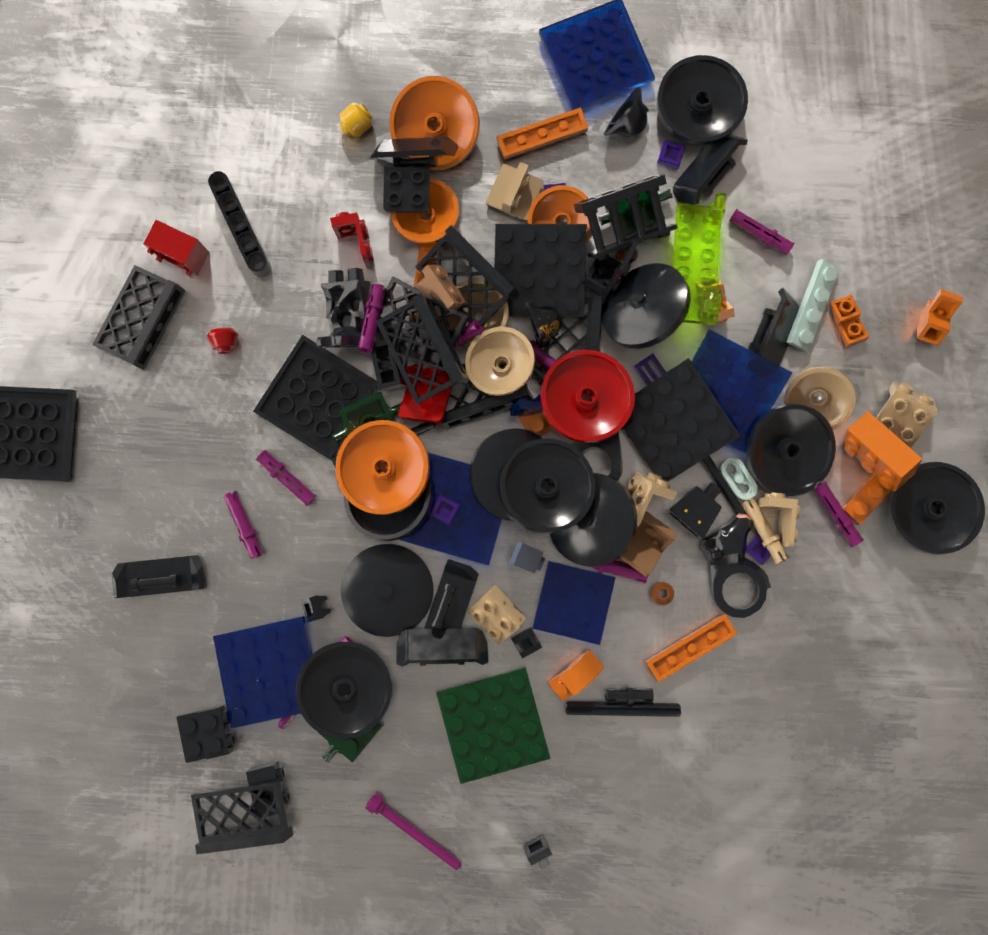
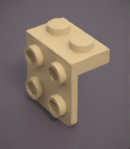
[876,381,938,447]
[628,471,677,527]
[757,493,800,547]

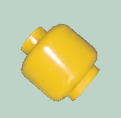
[339,103,373,137]

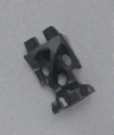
[317,268,371,348]

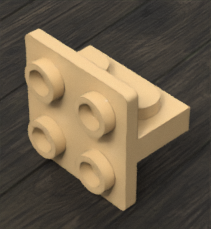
[486,162,544,221]
[468,585,527,644]

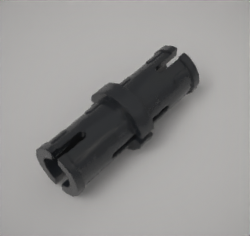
[605,686,654,705]

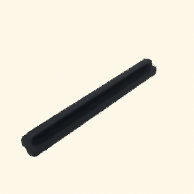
[565,701,681,717]

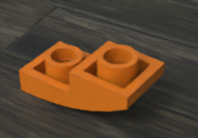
[830,294,869,348]

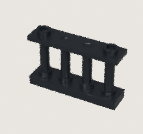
[573,175,678,261]

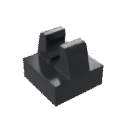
[301,595,331,623]
[511,627,543,659]
[523,835,552,869]

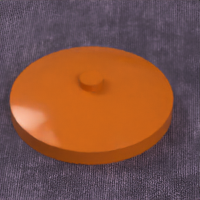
[389,76,480,171]
[335,420,430,515]

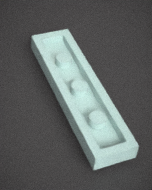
[786,259,840,352]

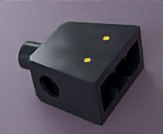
[665,482,722,539]

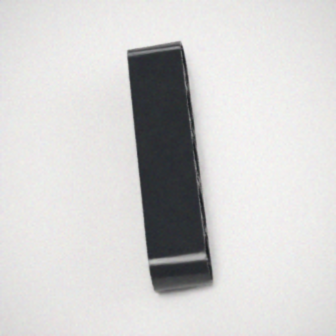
[208,171,271,278]

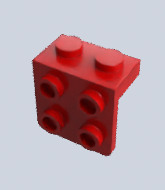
[330,212,374,269]
[398,365,453,423]

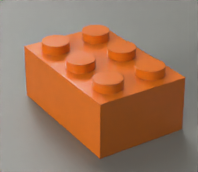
[843,411,922,492]

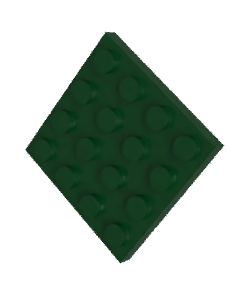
[436,666,551,784]

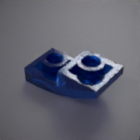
[510,394,543,416]

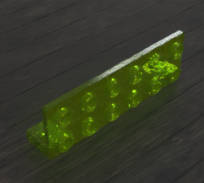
[672,192,726,325]

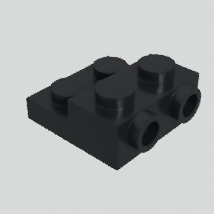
[176,705,236,763]

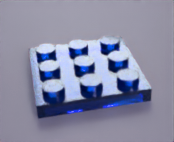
[532,561,616,645]

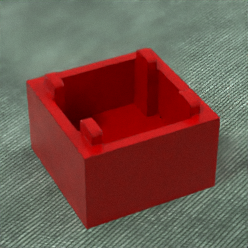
[143,220,209,276]

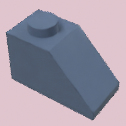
[508,541,545,574]

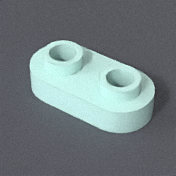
[720,458,757,500]

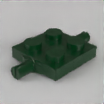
[598,189,673,237]
[331,392,402,443]
[318,722,384,763]

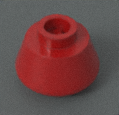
[207,328,239,354]

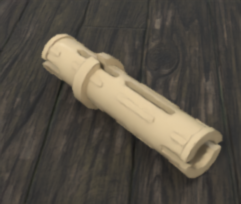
[741,498,790,565]

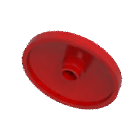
[540,350,635,443]

